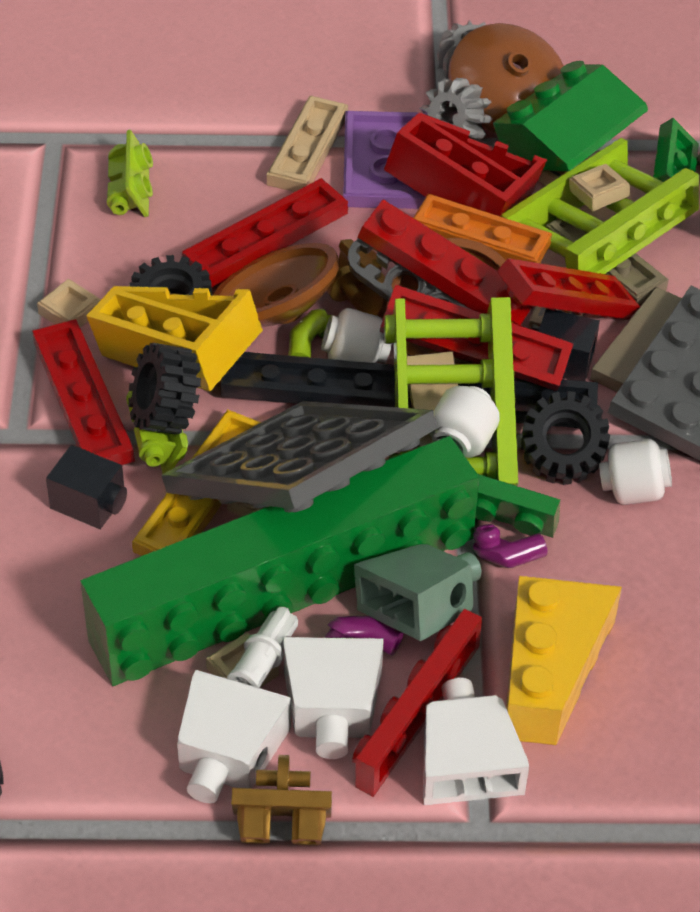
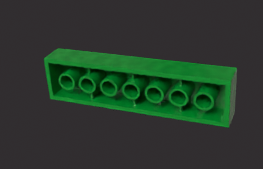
[80,436,480,687]

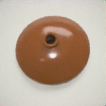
[448,23,564,134]
[213,243,340,327]

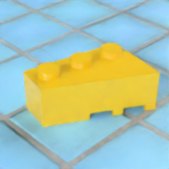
[86,286,263,392]
[506,576,622,745]

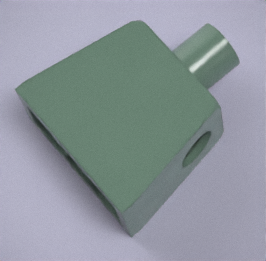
[354,544,482,641]

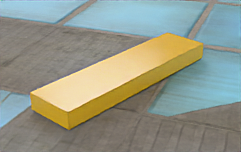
[132,409,261,556]

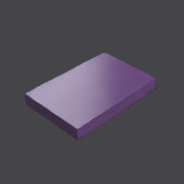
[343,111,428,209]

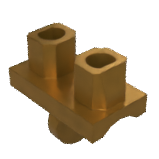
[327,239,387,319]
[231,755,332,845]

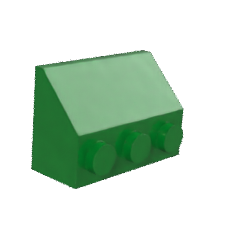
[493,61,648,172]

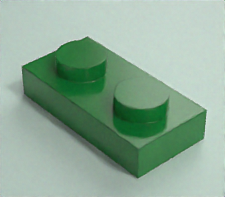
[653,118,699,182]
[475,474,561,538]

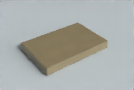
[590,287,682,392]

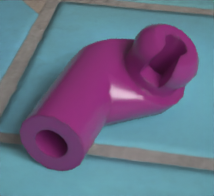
[473,524,548,568]
[324,616,403,656]

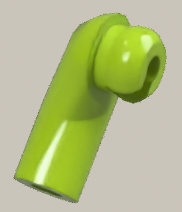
[288,309,331,357]

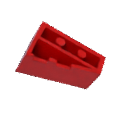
[384,112,547,217]

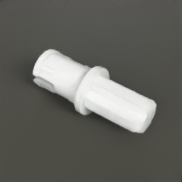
[227,607,298,688]

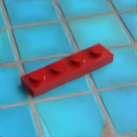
[182,178,348,288]
[357,199,533,326]
[497,258,640,319]
[380,284,574,391]
[32,319,135,465]
[352,608,482,797]

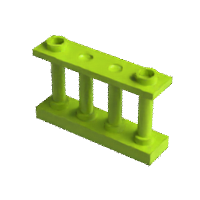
[501,138,699,274]
[384,297,518,486]

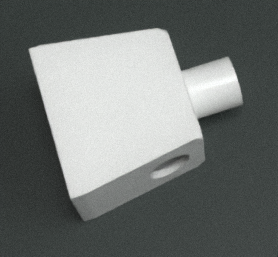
[284,637,383,759]
[177,670,291,803]
[423,678,529,805]

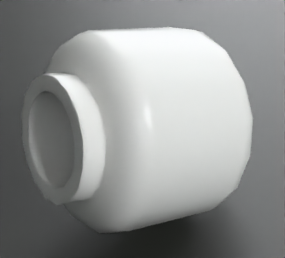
[321,308,392,363]
[429,386,500,458]
[599,439,672,505]

